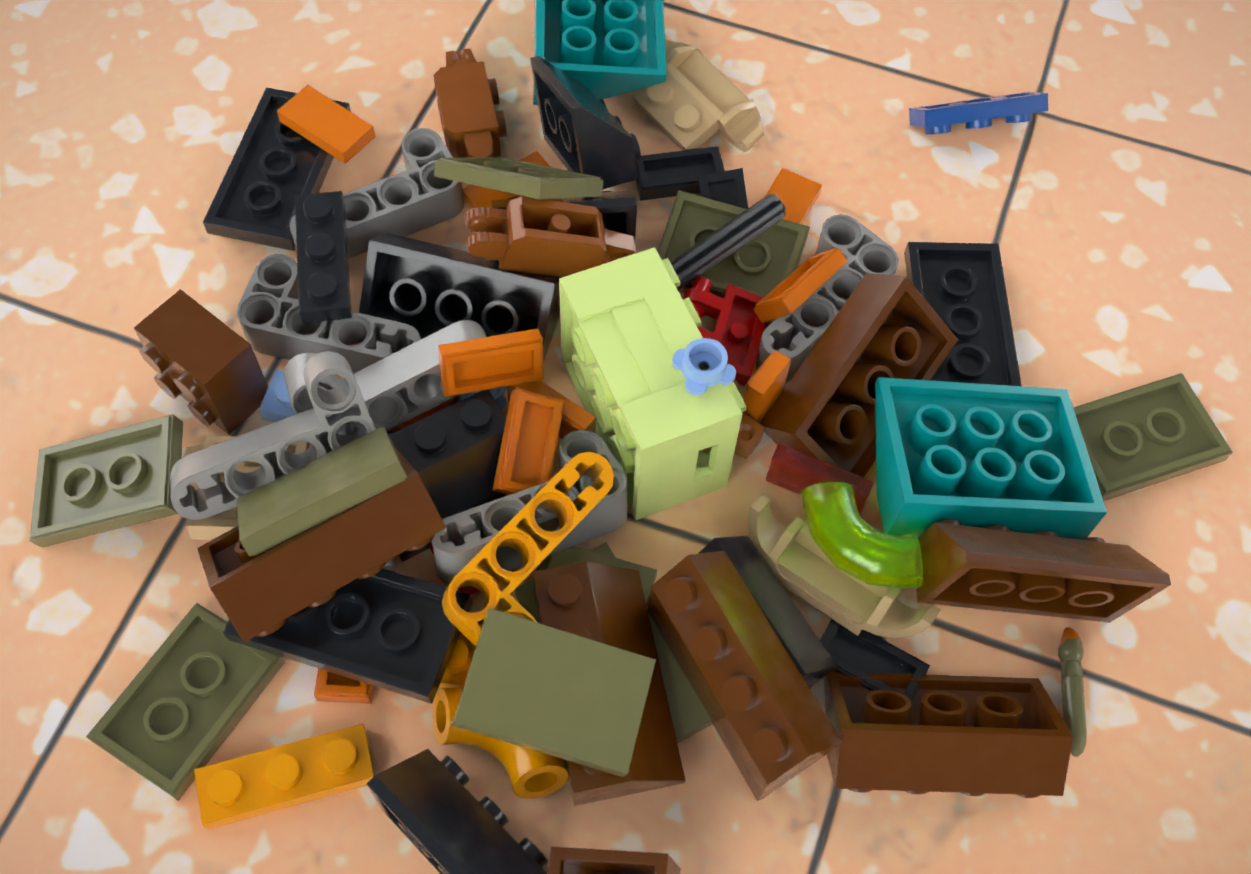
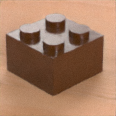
[134,289,268,435]

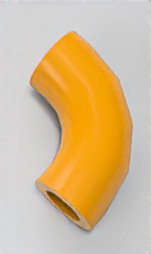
[433,687,568,799]

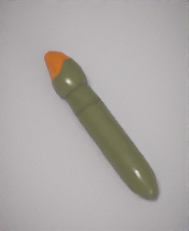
[1058,627,1087,757]

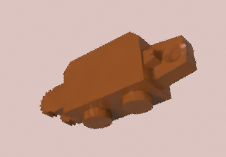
[433,48,507,158]
[465,196,636,277]

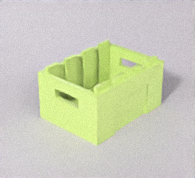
[559,247,747,520]

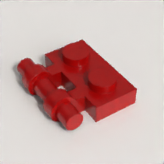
[683,277,766,386]

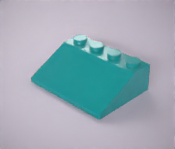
[533,0,667,105]
[875,377,1107,539]

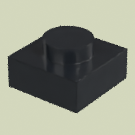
[698,168,748,209]

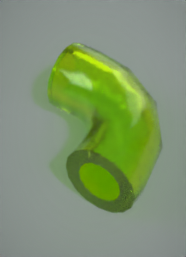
[801,482,923,589]

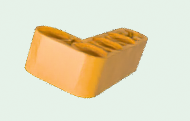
[442,452,614,646]

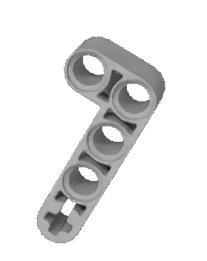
[289,128,464,259]
[756,214,899,383]
[237,254,421,374]
[284,320,487,435]
[170,351,376,520]
[432,430,628,587]

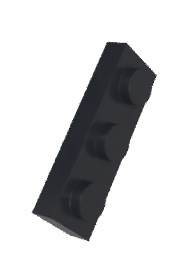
[294,191,352,323]

